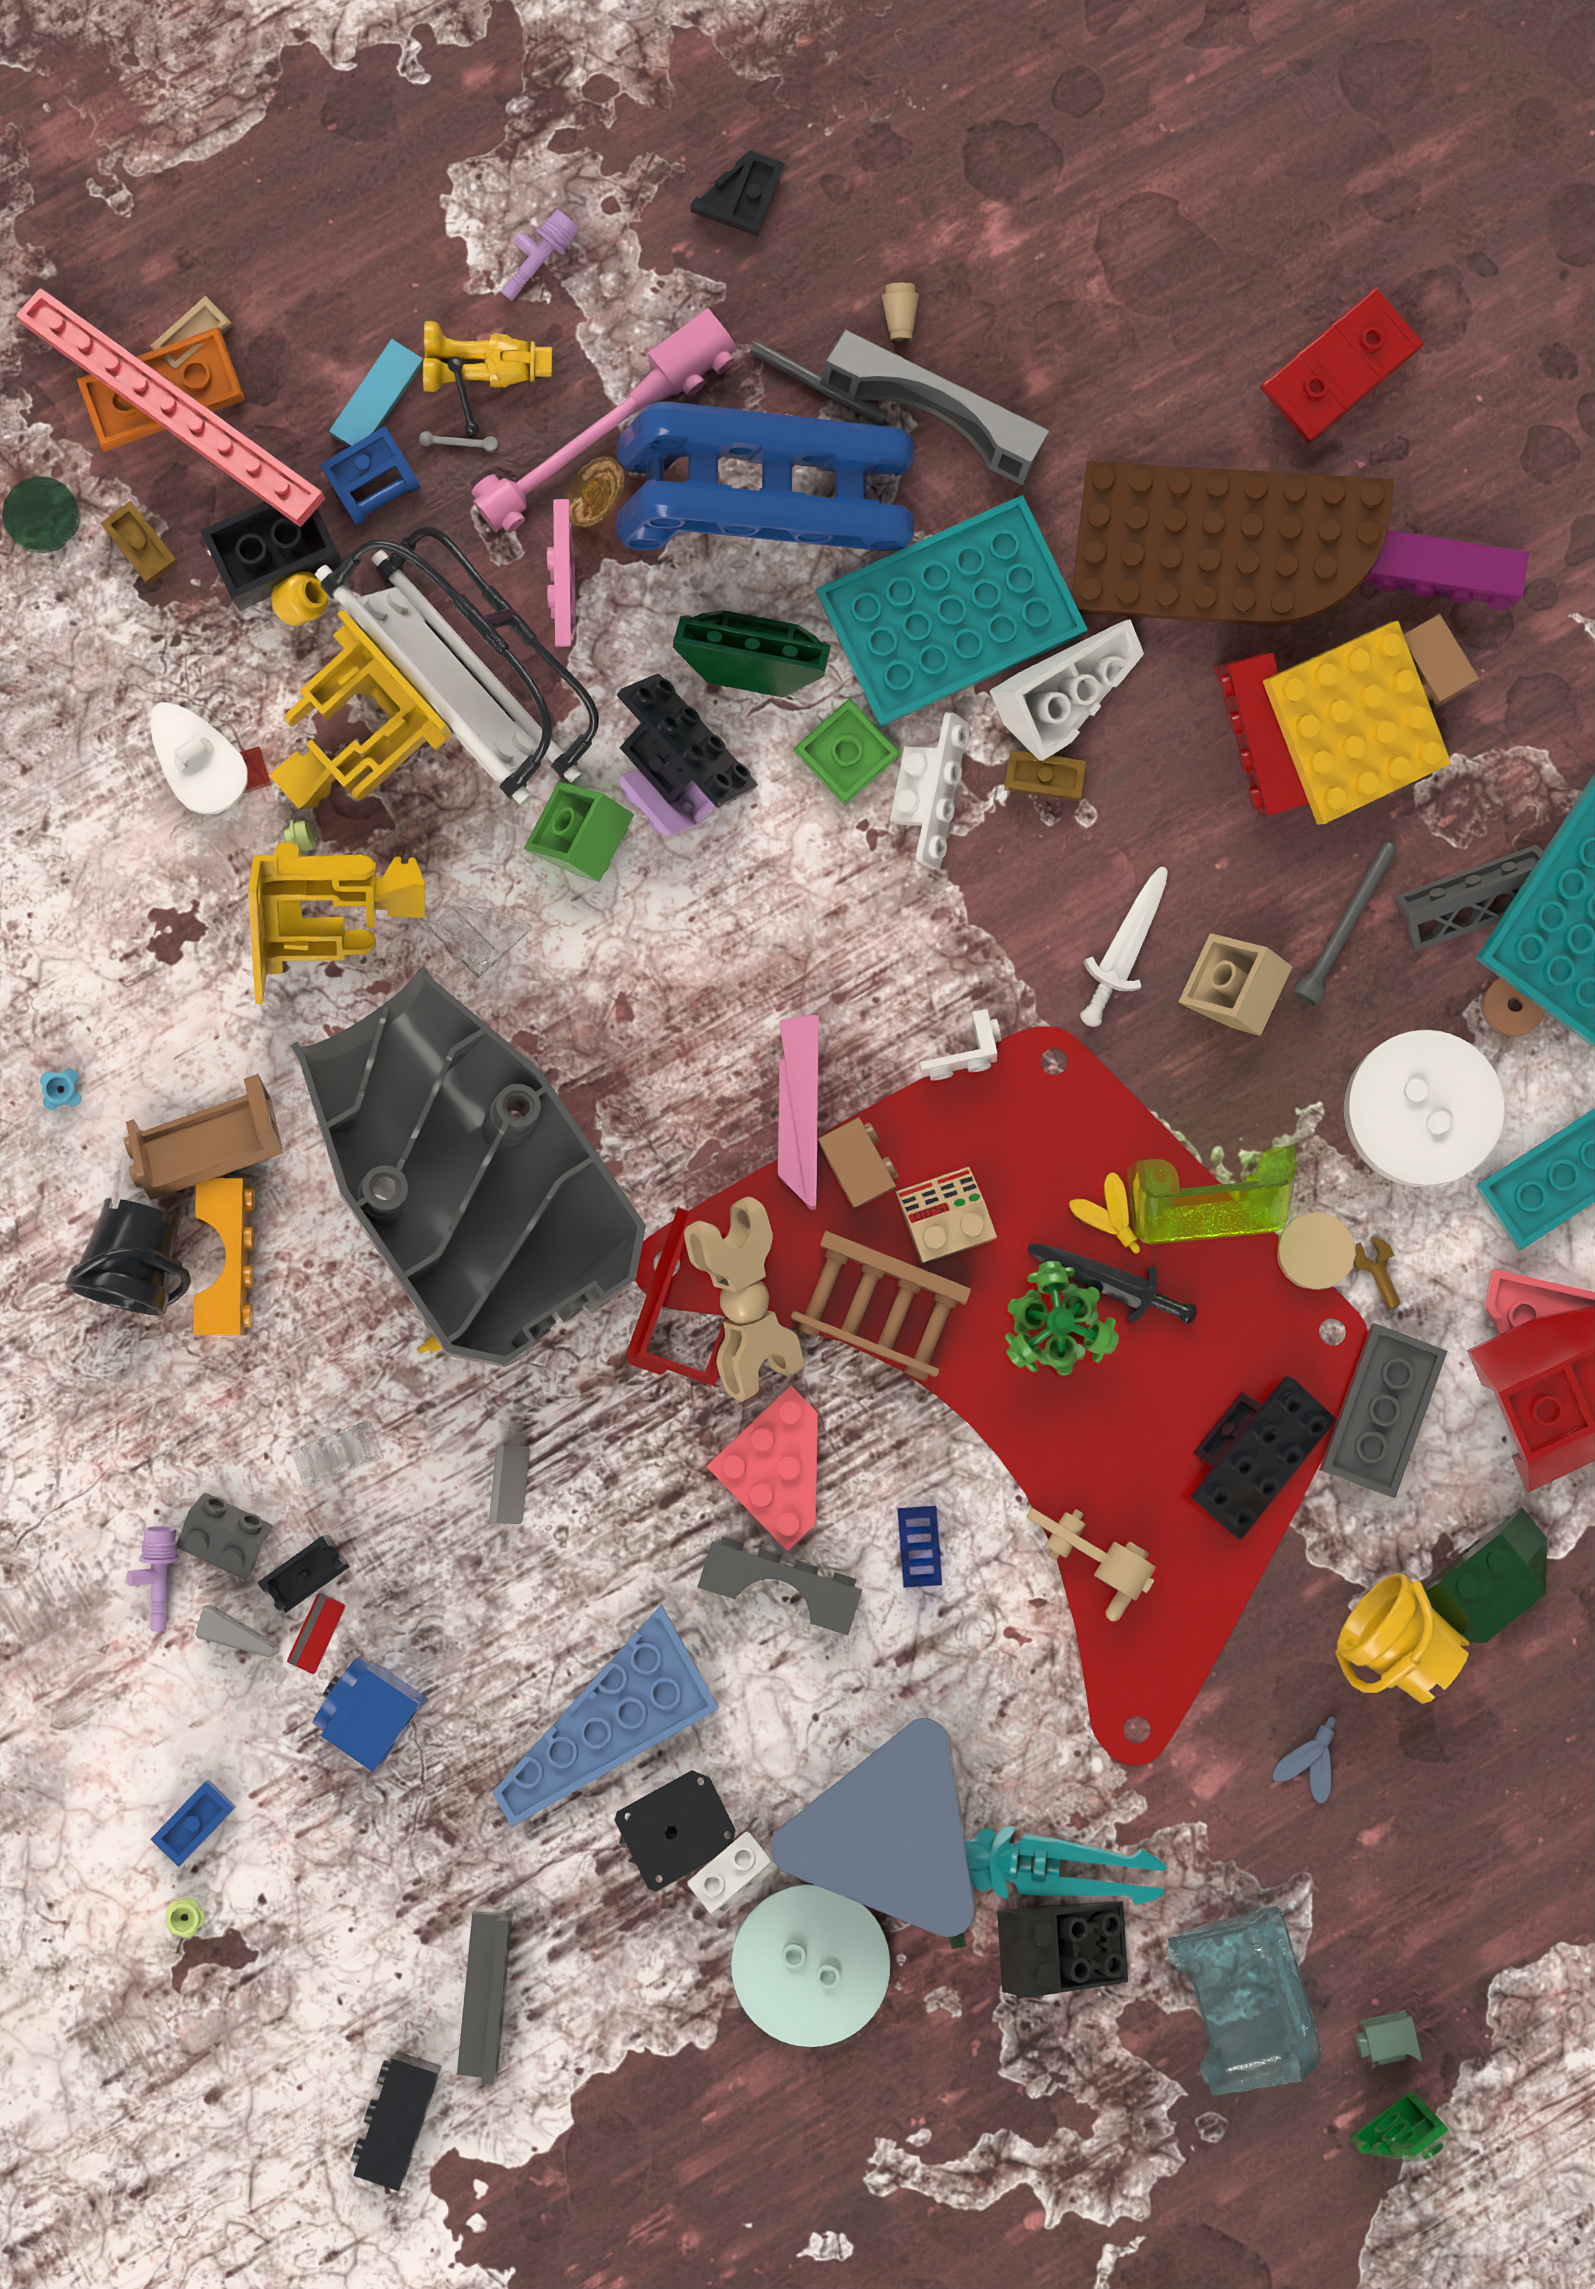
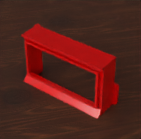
[626,1207,731,1387]

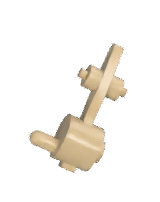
[1026,1508,1156,1621]

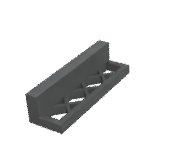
[1394,844,1543,952]
[457,1911,513,2085]

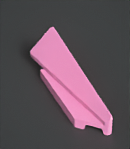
[778,1015,819,1210]

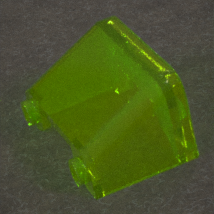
[1127,1145,1297,1244]

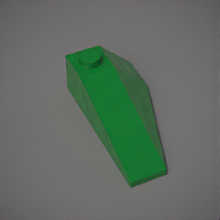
[1349,2090,1449,2162]

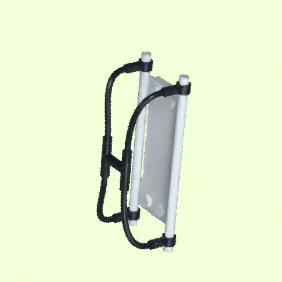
[315,526,599,806]

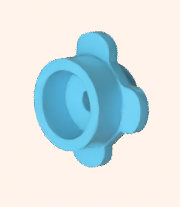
[40,1069,82,1110]

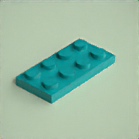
[1475,1108,1595,1251]

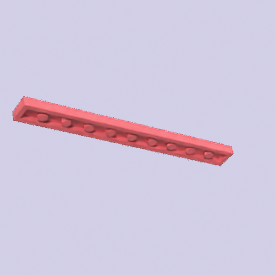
[15,288,325,527]

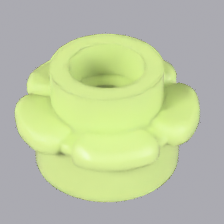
[284,819,316,856]
[165,1898,205,1938]

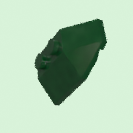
[673,610,831,698]
[1423,1507,1547,1644]

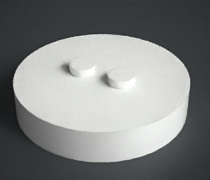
[1344,1030,1505,1187]

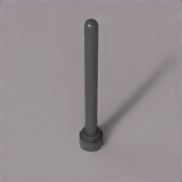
[1291,841,1397,1007]

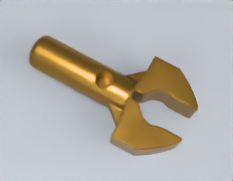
[1353,1237,1401,1309]

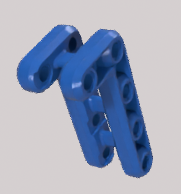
[616,402,915,551]

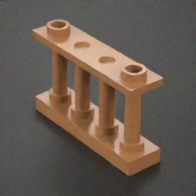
[791,1231,971,1381]

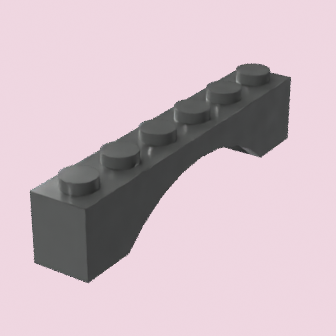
[820,330,1049,485]

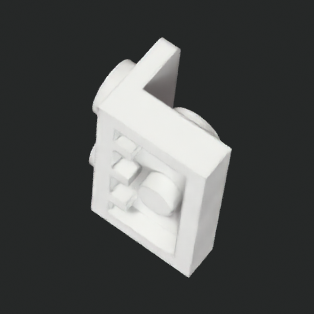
[688,1832,778,1917]

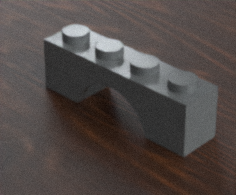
[697,1536,862,1635]

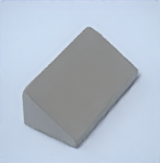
[489,1444,530,1524]

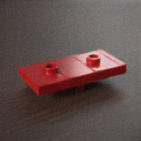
[1259,288,1424,445]

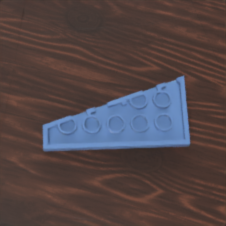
[492,1604,719,1827]

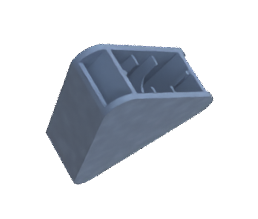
[771,1718,977,1937]

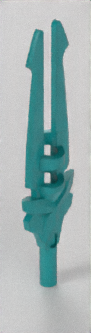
[966,1826,1167,1905]

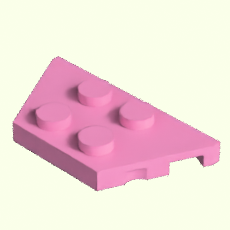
[547,499,576,647]

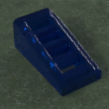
[897,1505,942,1588]

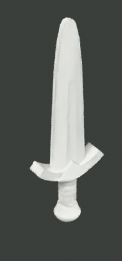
[1080,867,1168,1027]

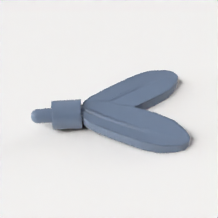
[1272,1717,1336,1803]

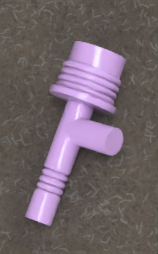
[501,209,579,301]
[126,1526,179,1632]

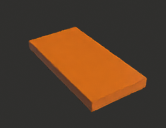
[77,327,246,452]

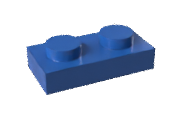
[150,1779,237,1867]

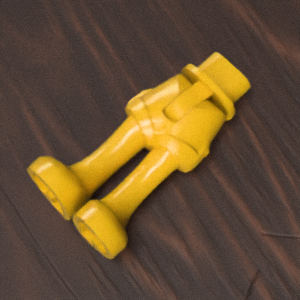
[423,321,552,392]

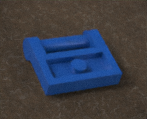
[320,426,421,526]

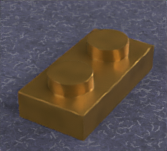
[100,501,179,586]
[1004,750,1086,802]

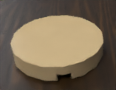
[1277,1212,1356,1290]

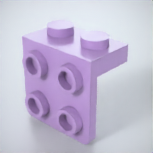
[618,769,717,837]

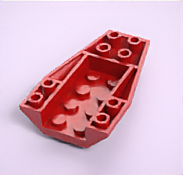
[1467,1306,1595,1492]

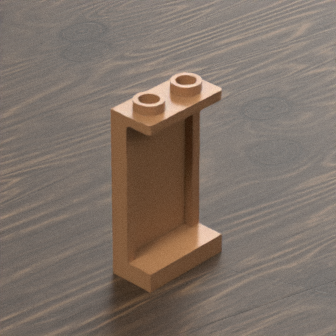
[123,1074,284,1200]

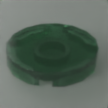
[2,476,81,554]

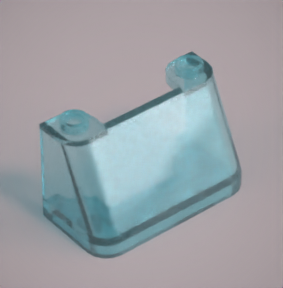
[1167,1906,1321,2096]

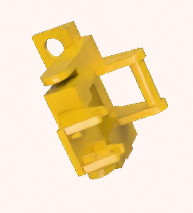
[269,609,453,810]
[248,842,426,1004]

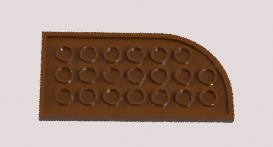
[1071,461,1394,626]

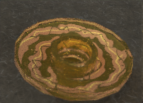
[565,456,625,527]

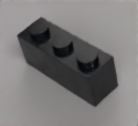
[351,2051,442,2191]

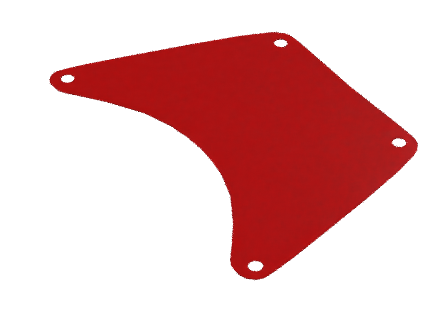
[635,1026,1368,1765]

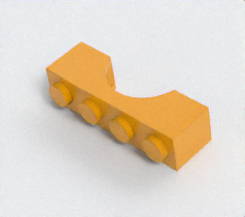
[193,1178,256,1336]

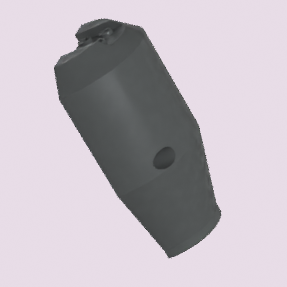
[290,966,646,1367]

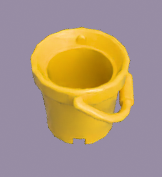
[1335,1572,1470,1704]

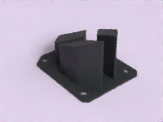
[614,1770,736,1892]

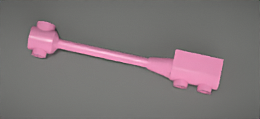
[471,308,736,533]

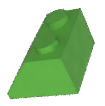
[524,781,634,882]

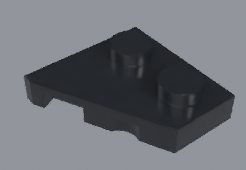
[690,150,785,237]

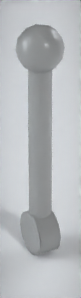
[419,431,498,453]

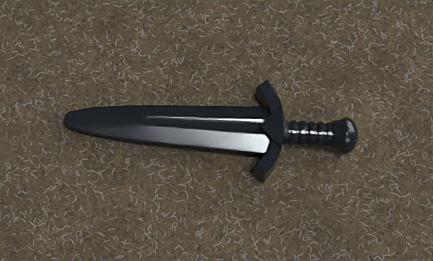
[1028,1243,1197,1325]

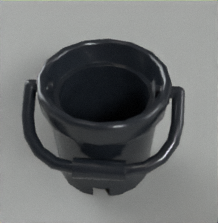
[65,1198,191,1316]

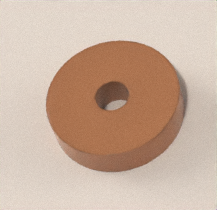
[1481,978,1545,1037]

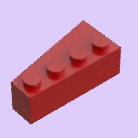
[1213,652,1309,816]

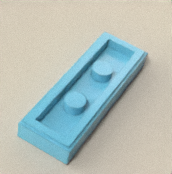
[329,339,424,447]

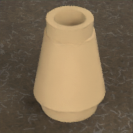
[882,283,919,342]

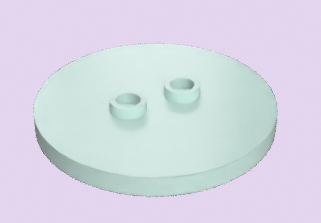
[731,1883,890,2047]

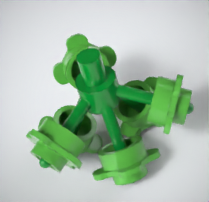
[1005,1261,1119,1375]

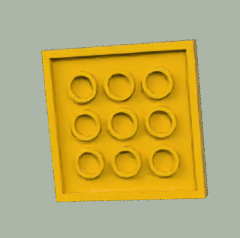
[1263,621,1451,825]

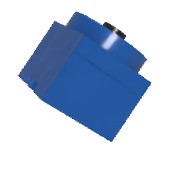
[312,1656,428,1772]

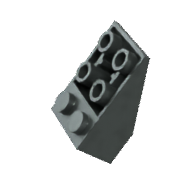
[997,1901,1128,1998]

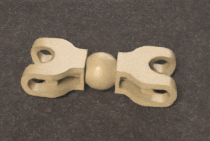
[684,1197,803,1402]

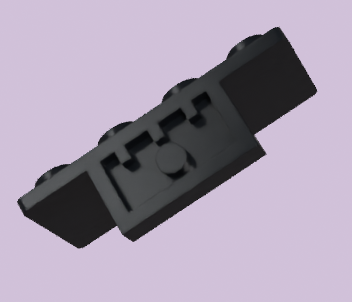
[617,674,758,808]
[1191,1375,1335,1540]

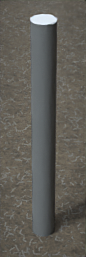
[750,340,888,426]

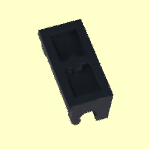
[257,1535,351,1613]

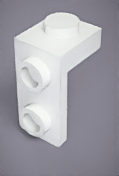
[920,1009,1001,1080]

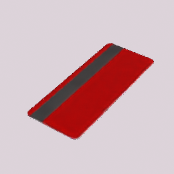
[287,1593,345,1674]

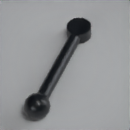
[448,357,479,436]

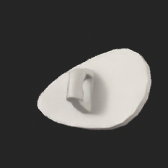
[151,702,248,814]

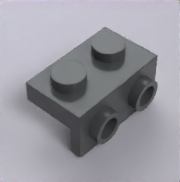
[177,1493,273,1581]

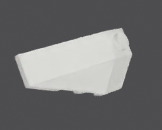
[990,620,1144,761]

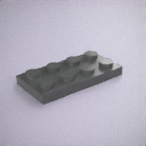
[1319,1323,1448,1498]

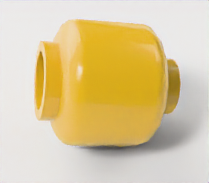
[271,571,329,626]

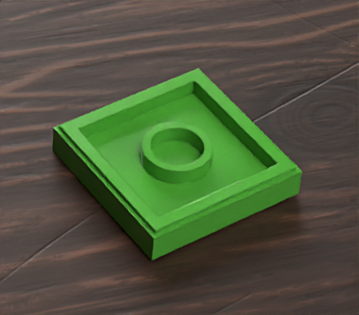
[793,698,901,807]

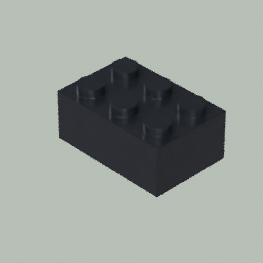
[200,501,342,611]

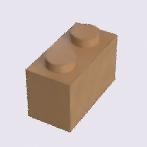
[1404,614,1479,711]
[818,1117,898,1210]

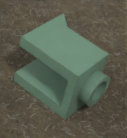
[1355,2010,1422,2065]

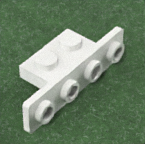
[890,712,969,870]

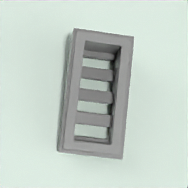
[195,1605,280,1657]

